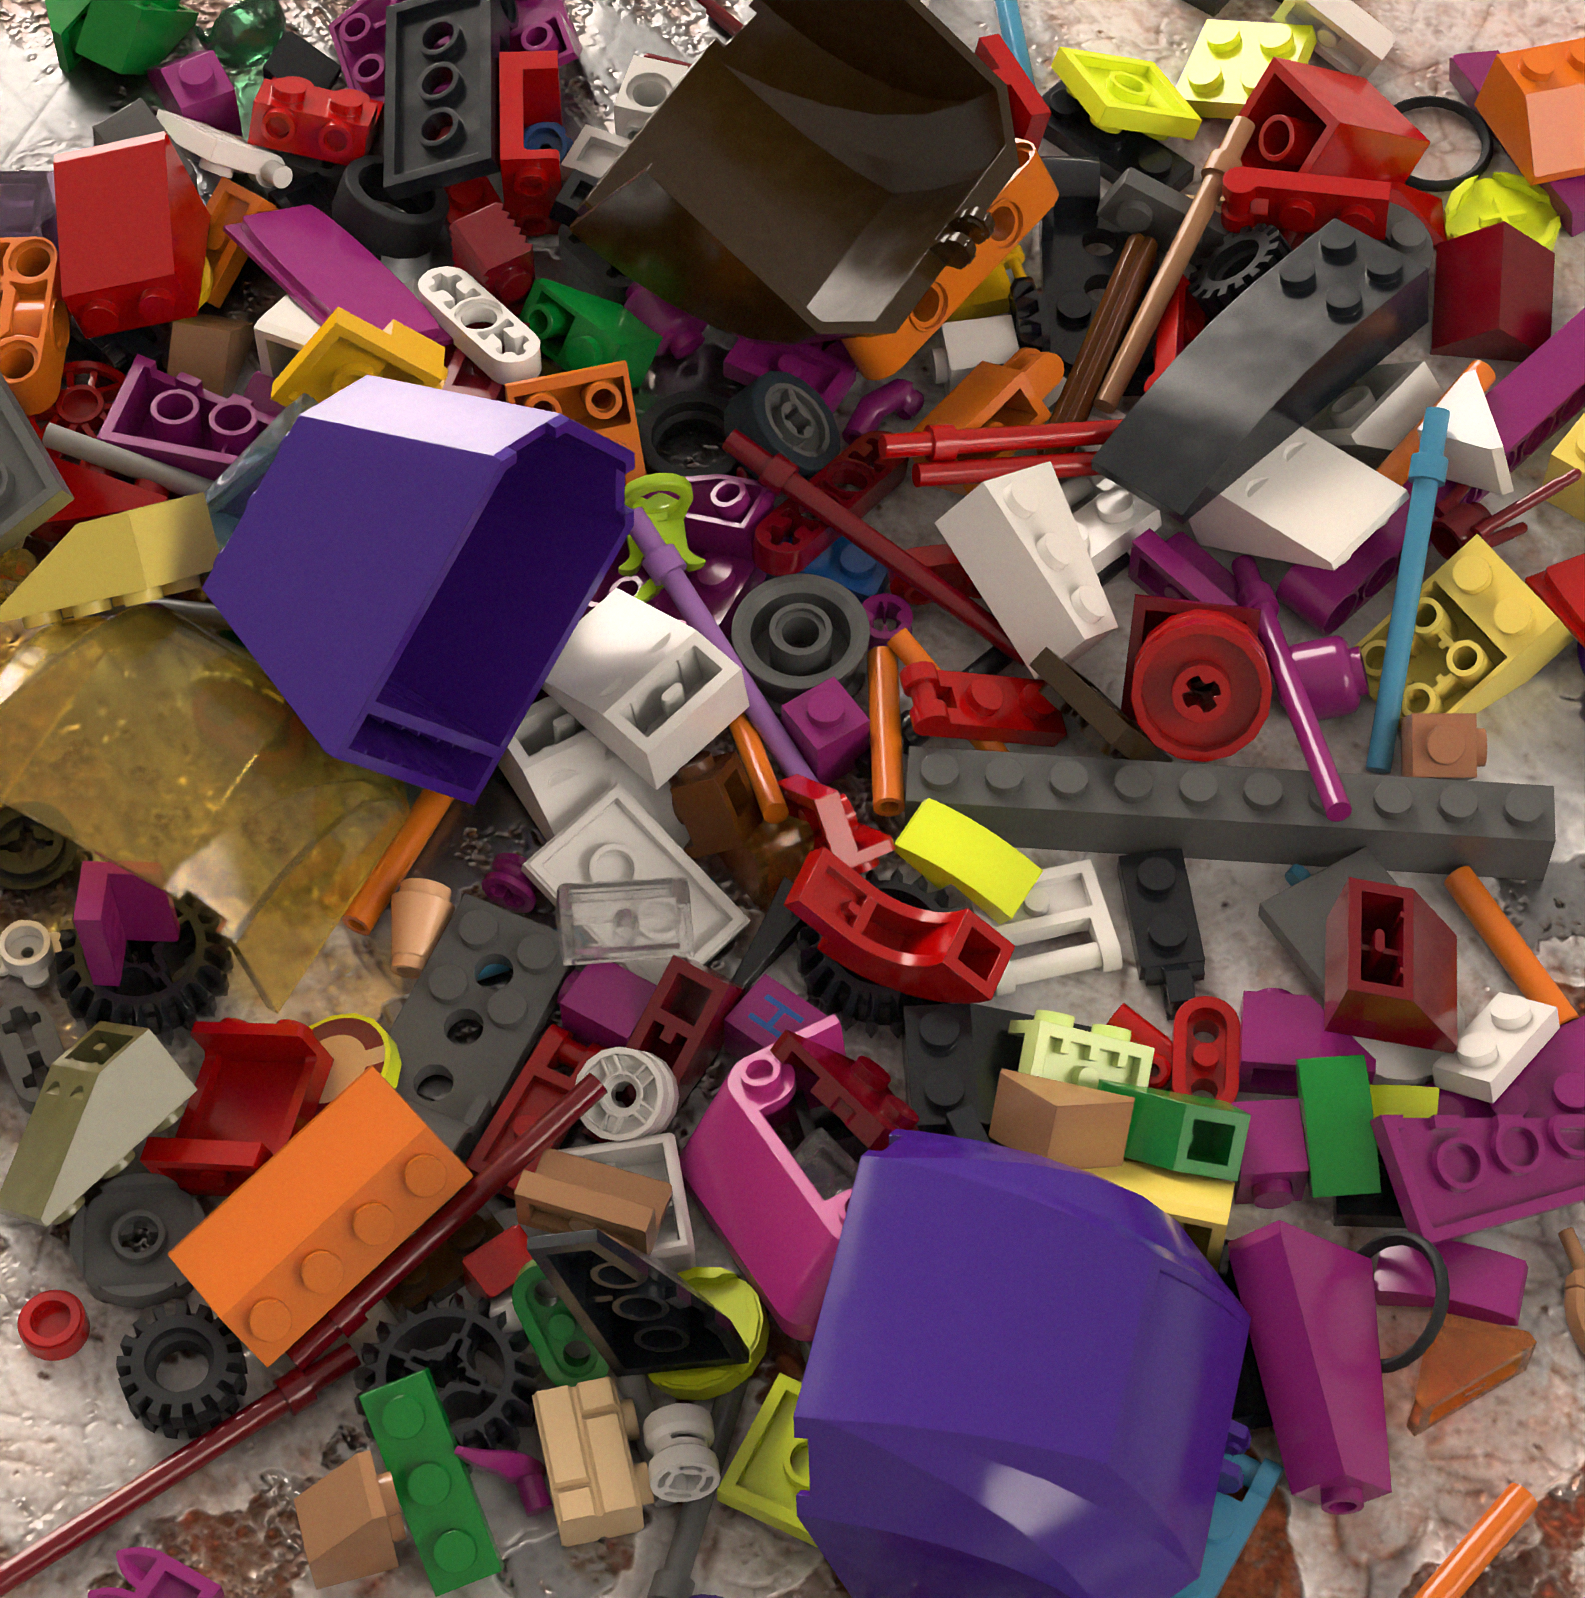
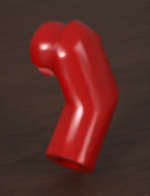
[1106,1003,1172,1090]

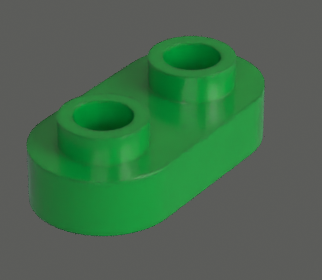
[512,1259,609,1387]

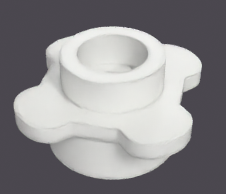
[0,920,62,988]

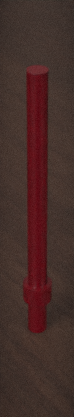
[722,429,1025,667]
[285,1073,608,1371]
[0,1342,362,1597]

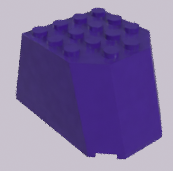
[202,375,635,805]

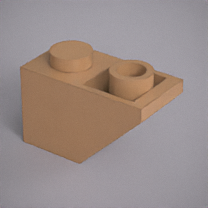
[293,1450,407,1590]

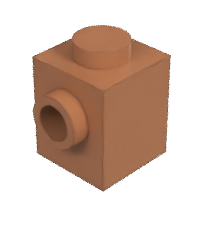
[1401,713,1487,781]

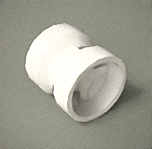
[643,1403,721,1502]

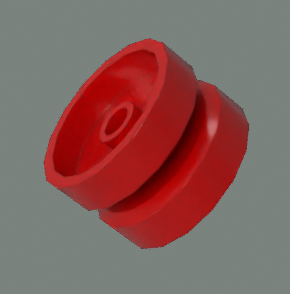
[1131,609,1272,762]

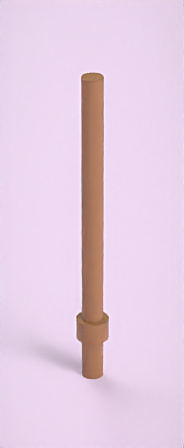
[1093,116,1255,414]

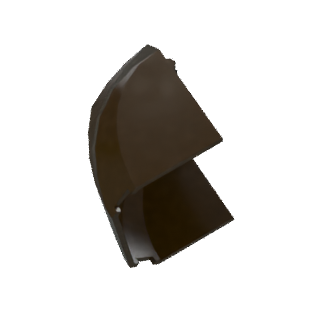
[569,0,1019,345]

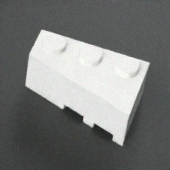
[935,461,1118,679]

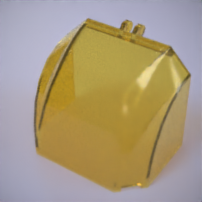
[0,603,411,1014]

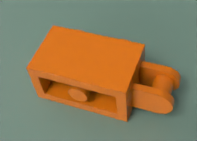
[911,347,1064,496]

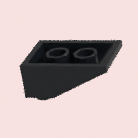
[902,1003,1092,1147]

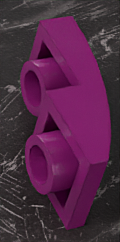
[1374,1233,1528,1326]

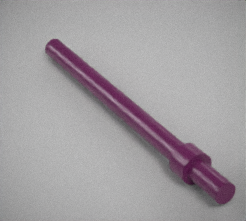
[1231,555,1352,822]

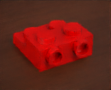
[248,76,384,166]

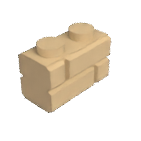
[532,1376,654,1547]

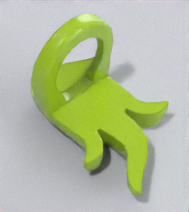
[618,473,706,603]

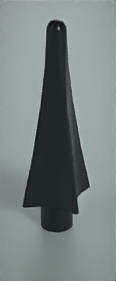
[731,876,805,989]

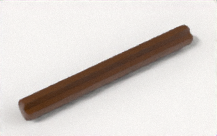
[1037,233,1158,455]

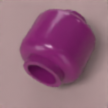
[624,281,708,359]
[1275,635,1370,721]

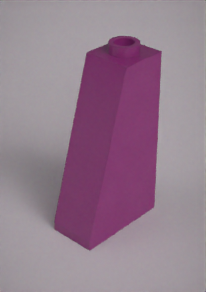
[1228,1220,1392,1515]

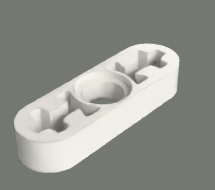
[418,266,542,385]

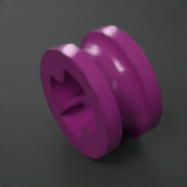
[862,593,913,652]
[481,852,541,913]

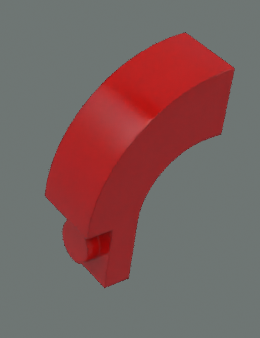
[783,847,1016,1004]

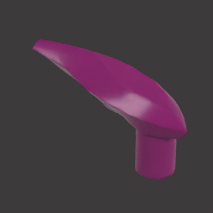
[454,1446,553,1517]

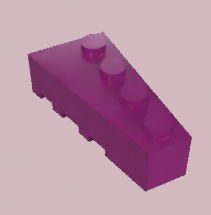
[96,354,297,516]

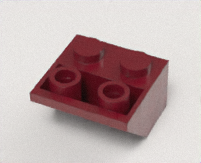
[1324,877,1458,1054]

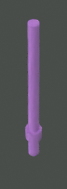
[629,507,819,783]

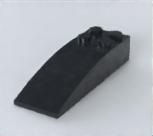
[1091,218,1429,524]

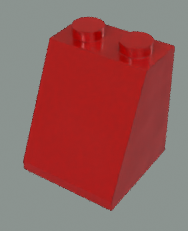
[1217,57,1431,184]
[53,131,211,339]

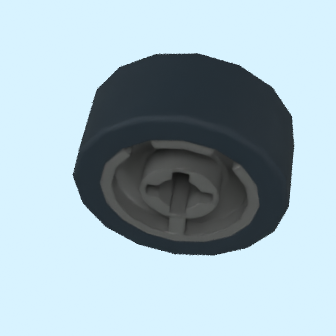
[724,371,840,481]

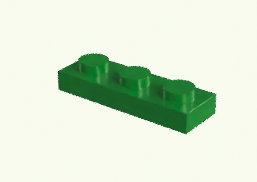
[359,1368,505,1597]

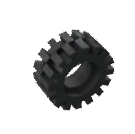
[1188,223,1293,321]
[116,1302,248,1439]

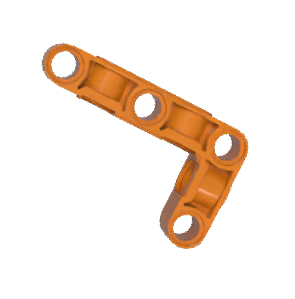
[840,138,1059,381]
[0,236,72,416]

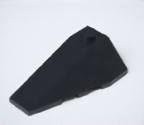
[527,1229,750,1377]

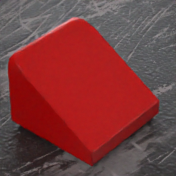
[462,1224,533,1299]

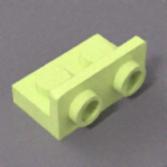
[1008,1010,1155,1089]

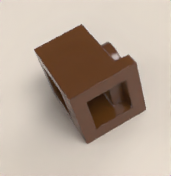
[670,751,764,859]

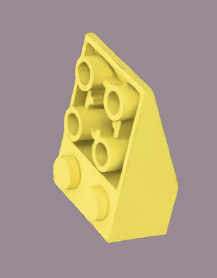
[0,492,219,629]
[1354,534,1574,729]

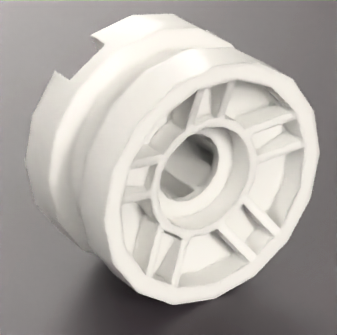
[575,1047,679,1142]

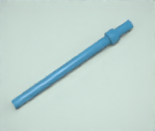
[1365,407,1450,774]

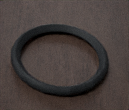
[1394,96,1494,192]
[1357,1231,1450,1373]

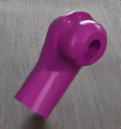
[842,378,924,445]

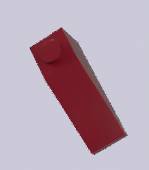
[581,955,750,1143]

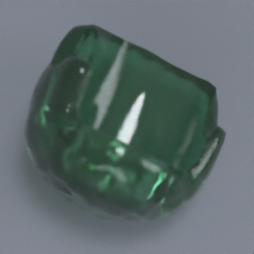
[195,0,286,70]

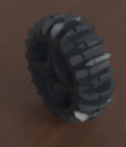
[797,867,961,1039]
[54,879,234,1046]
[353,1291,542,1475]

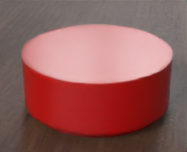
[17,1290,90,1361]

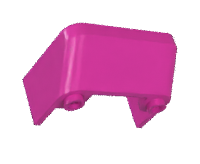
[679,1014,853,1342]

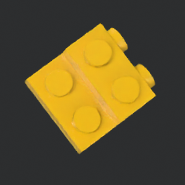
[271,307,448,414]

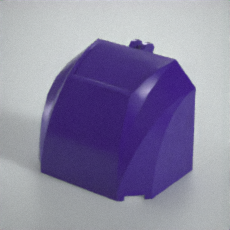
[793,1129,1252,1598]

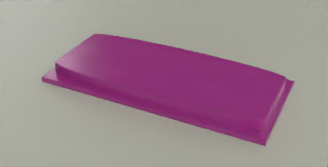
[223,204,454,346]

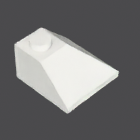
[1302,361,1444,458]

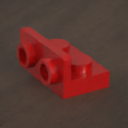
[778,774,896,874]

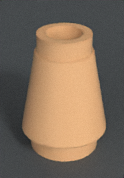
[390,878,455,979]

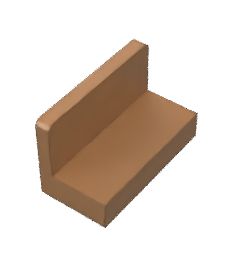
[514,1148,673,1256]

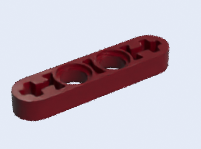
[752,430,909,576]

